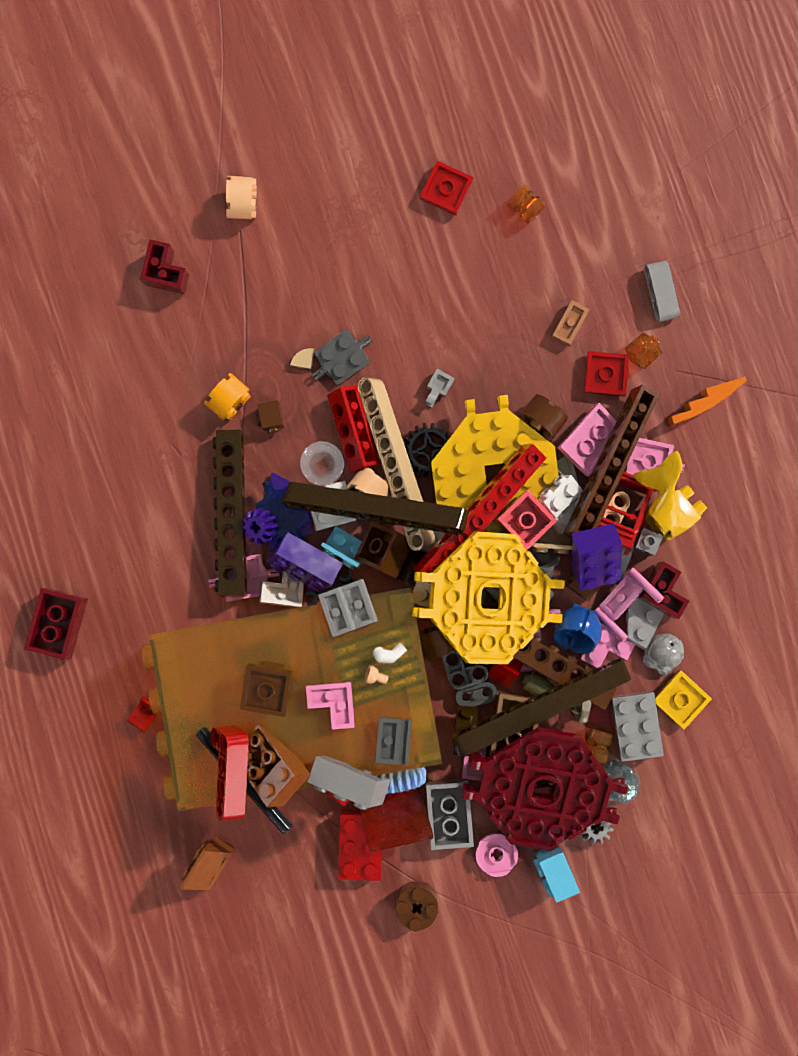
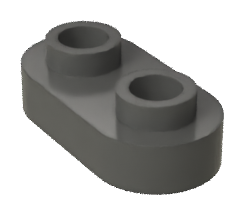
[455,682,497,707]

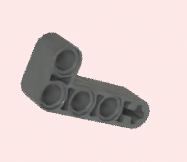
[430,619,488,689]

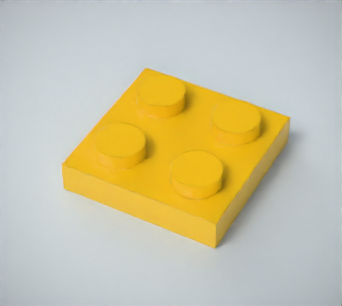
[655,670,712,730]

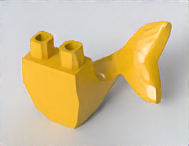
[633,451,707,540]

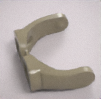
[570,700,591,722]

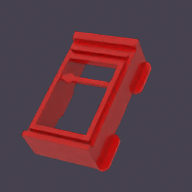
[598,472,654,556]

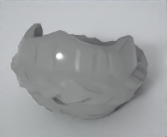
[643,633,684,676]

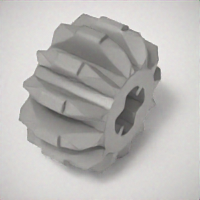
[581,821,614,845]

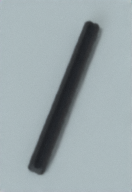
[196,727,292,834]

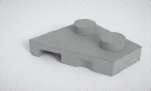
[626,598,664,650]

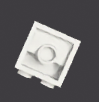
[538,474,583,534]

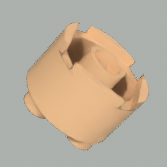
[226,176,257,219]
[344,468,391,497]

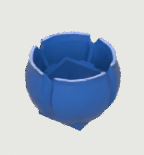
[553,604,602,654]

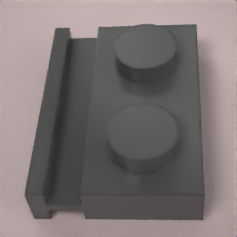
[375,717,412,766]

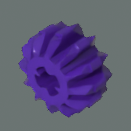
[241,508,278,544]

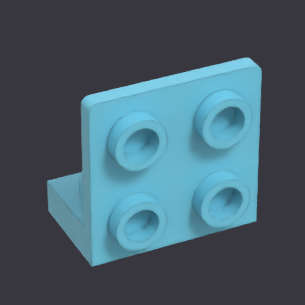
[321,526,362,570]

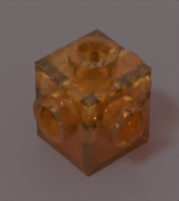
[625,332,662,370]

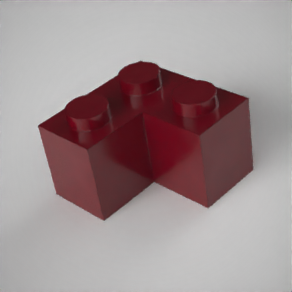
[140,239,189,294]
[638,561,689,619]

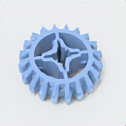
[370,759,426,794]

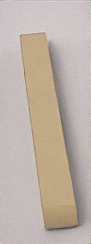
[357,377,436,551]

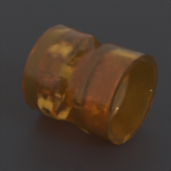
[507,184,546,224]
[584,727,614,763]

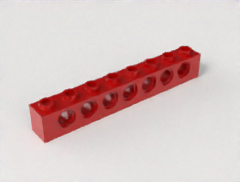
[413,443,547,584]

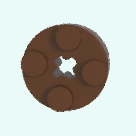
[518,394,568,442]
[416,625,456,661]
[396,881,438,932]

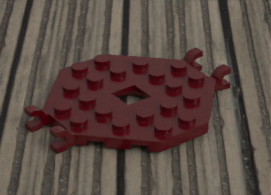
[462,727,628,851]

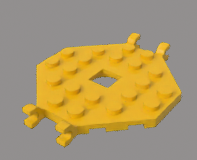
[431,395,559,534]
[412,531,565,664]

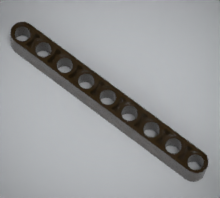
[282,482,469,535]
[450,658,631,757]

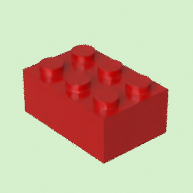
[338,810,383,881]

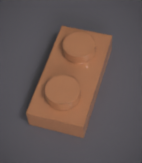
[552,300,590,347]

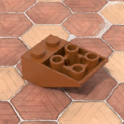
[247,724,310,807]
[180,836,235,890]

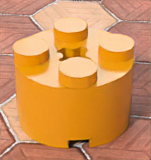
[204,373,251,421]

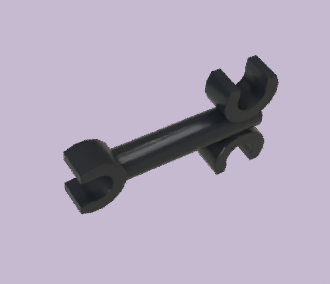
[304,568,354,607]

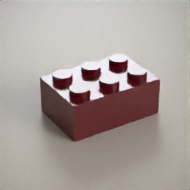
[24,588,88,660]

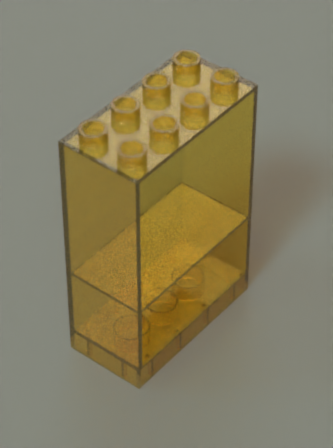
[142,588,442,811]

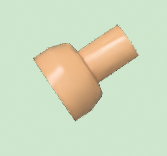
[364,665,388,684]

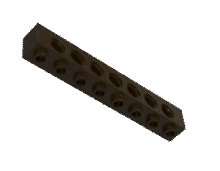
[213,429,247,598]

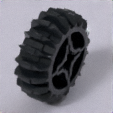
[404,423,451,478]

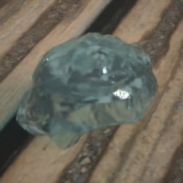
[605,760,640,803]

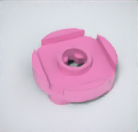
[475,832,518,877]

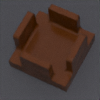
[240,661,294,717]

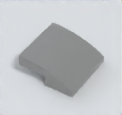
[318,579,378,637]

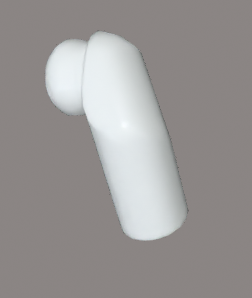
[373,643,407,663]

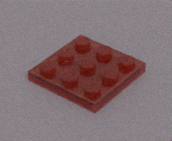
[359,787,434,852]

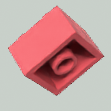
[493,490,557,550]

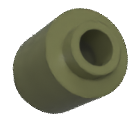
[521,670,553,696]

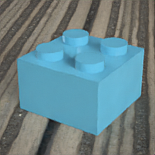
[533,847,580,903]

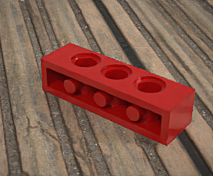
[327,385,380,473]

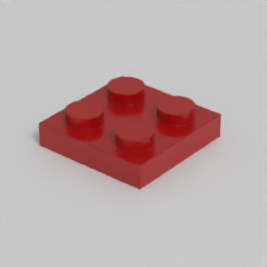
[420,161,474,216]
[584,351,629,397]

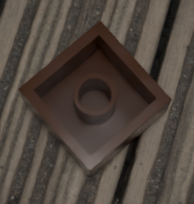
[354,521,410,578]

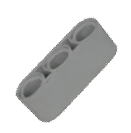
[645,260,680,322]

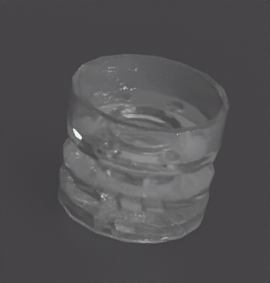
[300,441,344,487]

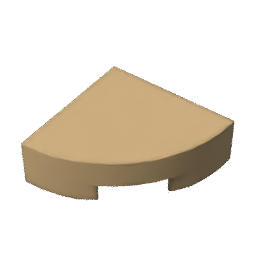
[290,348,315,370]

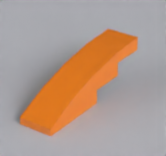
[667,377,747,427]

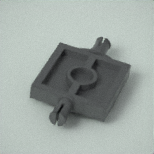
[311,329,373,386]

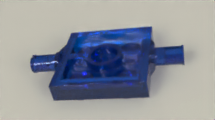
[254,480,312,541]

